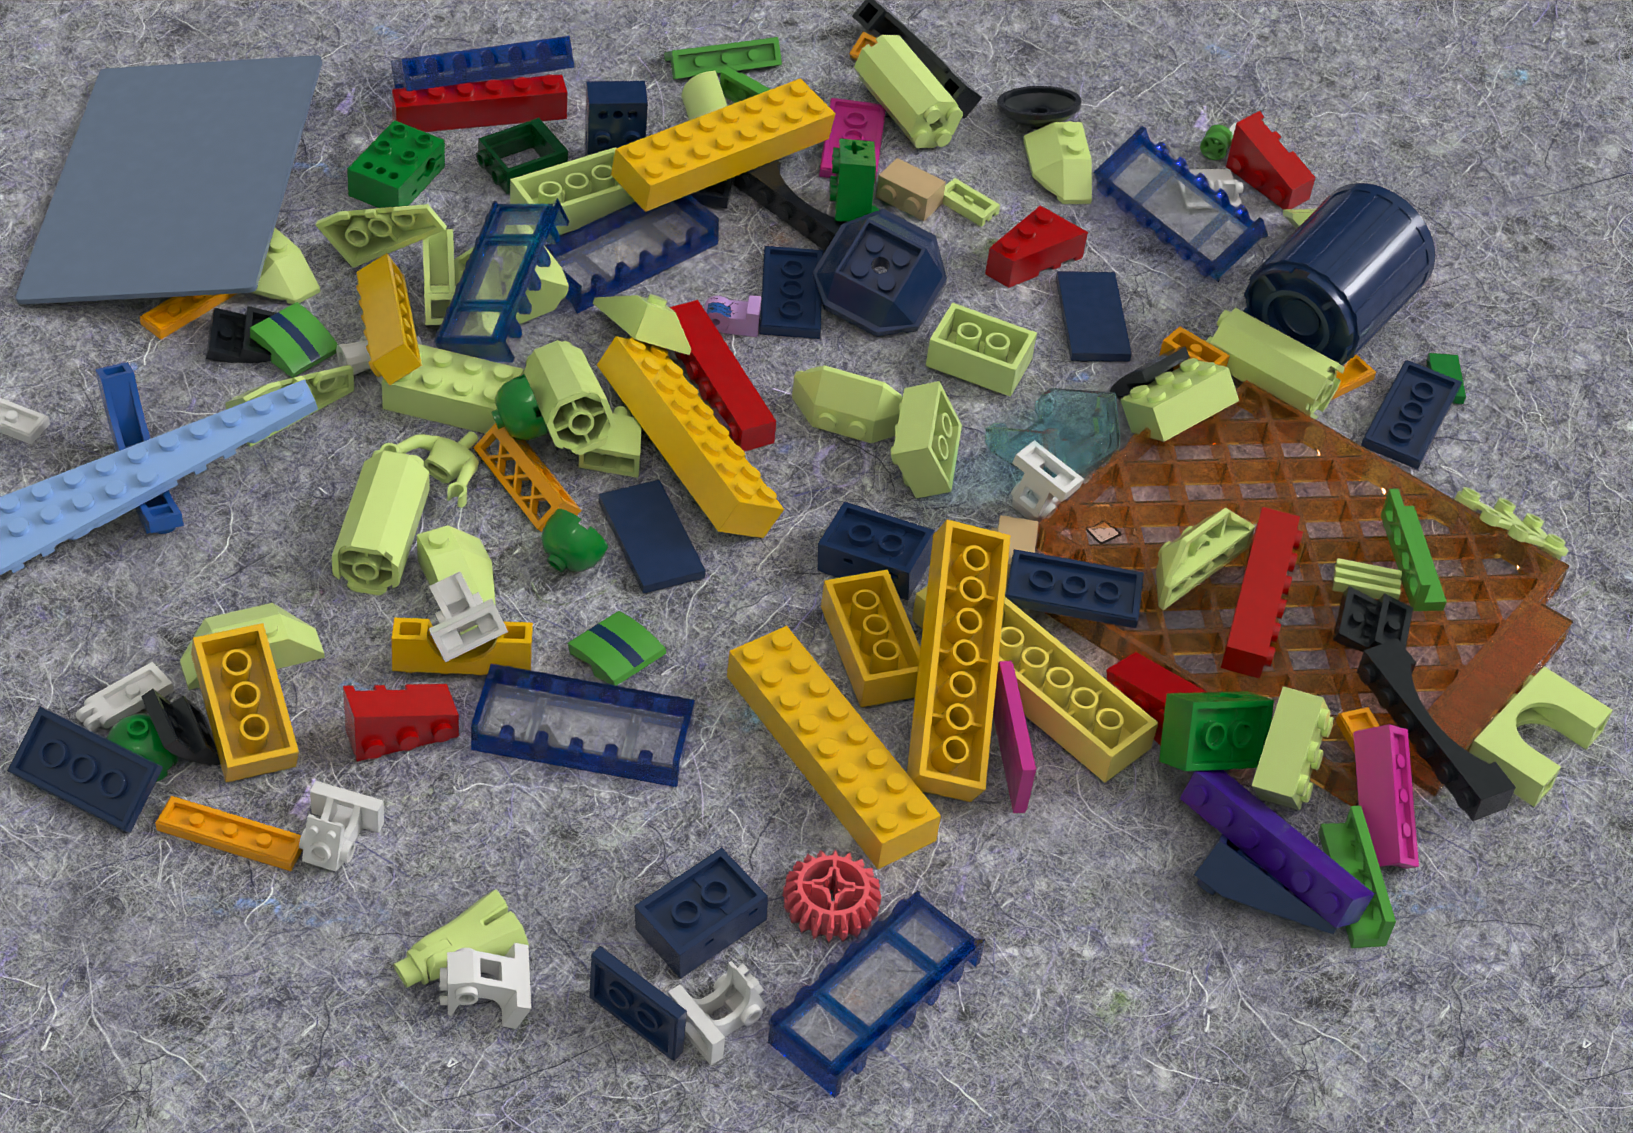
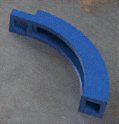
[95,362,184,534]

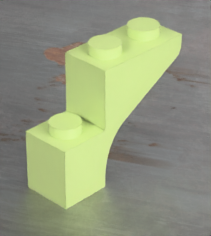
[423,229,457,325]

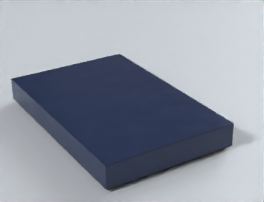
[589,946,687,1061]

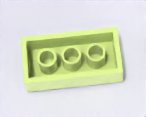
[510,147,642,241]
[382,344,524,434]

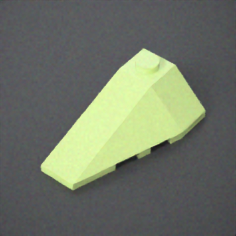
[417,525,496,635]

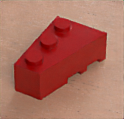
[1226,111,1316,210]
[985,205,1088,288]
[1106,652,1206,746]
[343,684,459,762]

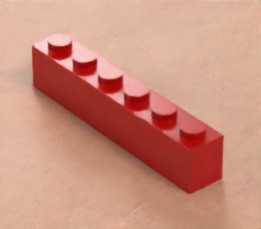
[392,74,568,132]
[669,300,777,452]
[1221,507,1303,679]

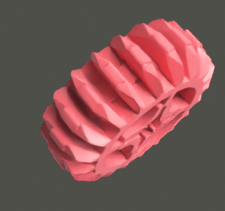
[783,849,881,943]

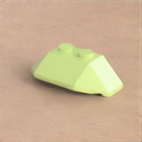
[1023,121,1092,204]
[252,228,320,304]
[792,365,903,443]
[1156,508,1255,610]
[180,603,325,690]

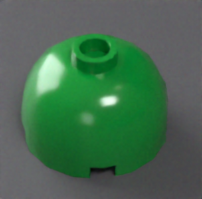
[491,374,549,440]
[541,509,609,572]
[106,713,178,782]

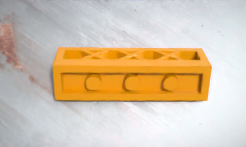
[473,423,582,532]

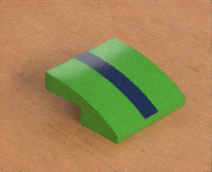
[250,302,338,378]
[567,611,666,687]

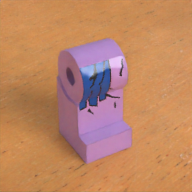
[704,295,761,337]

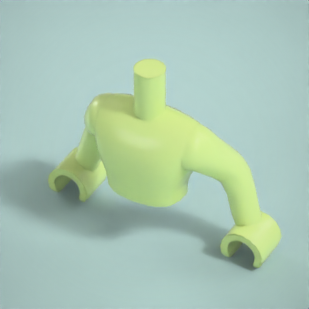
[380,432,479,508]

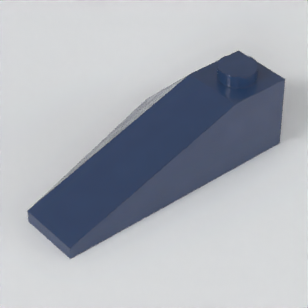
[1194,834,1337,934]

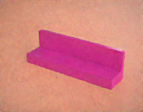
[1353,724,1419,869]

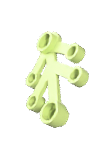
[1452,487,1568,561]

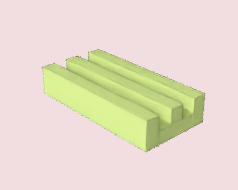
[943,178,1000,227]
[1332,558,1402,600]

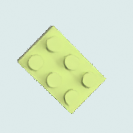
[926,302,1037,397]
[1120,358,1239,442]
[891,381,962,499]
[1252,686,1334,811]

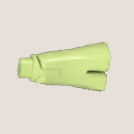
[393,889,529,988]

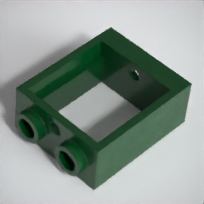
[476,118,568,194]

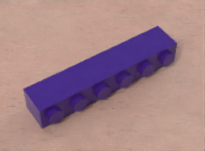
[1180,770,1374,928]

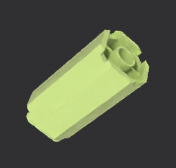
[854,35,963,148]
[1206,308,1345,421]
[523,340,616,455]
[332,450,430,595]

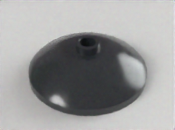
[997,86,1082,130]

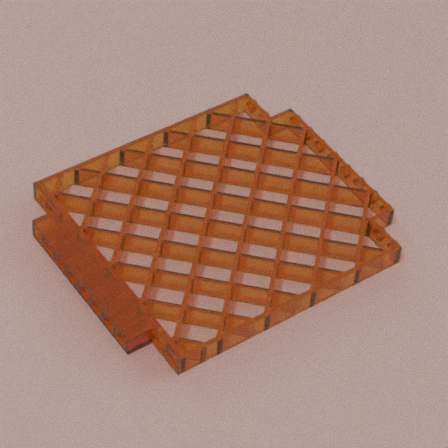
[1036,380,1573,806]

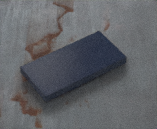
[759,246,823,339]
[1056,271,1132,362]
[1361,360,1462,470]
[598,479,706,594]
[1006,549,1144,628]
[7,706,163,833]

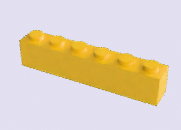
[356,253,422,385]

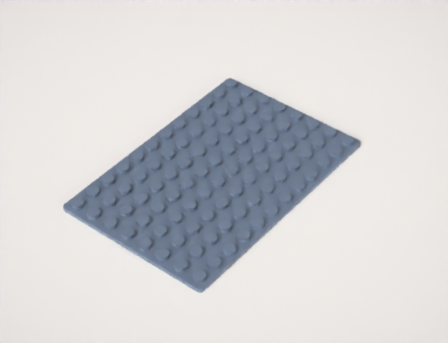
[15,55,323,304]

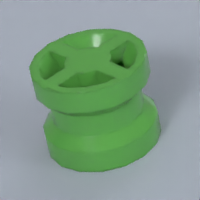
[1200,124,1233,160]

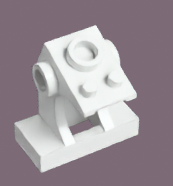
[1011,440,1084,524]
[429,572,508,662]
[299,781,384,871]
[440,943,531,1029]
[668,961,767,1065]

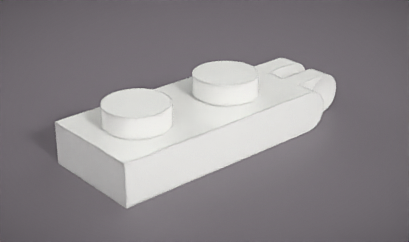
[76,662,174,731]

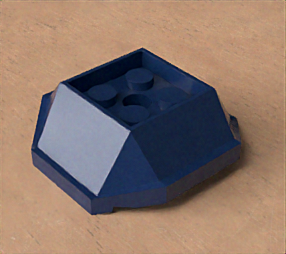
[813,209,947,337]

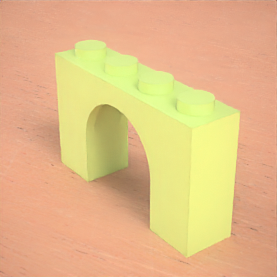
[1467,666,1613,807]

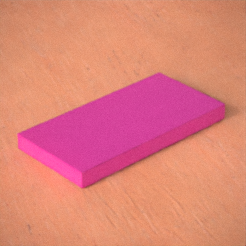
[819,98,886,184]
[993,661,1036,813]

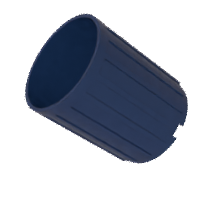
[1243,183,1435,366]

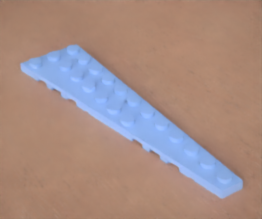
[0,379,318,575]

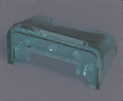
[985,388,1120,478]

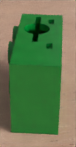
[347,120,445,208]
[829,138,876,222]
[1159,691,1274,771]

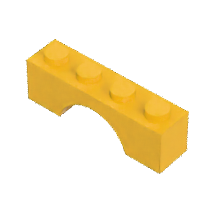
[391,617,533,677]

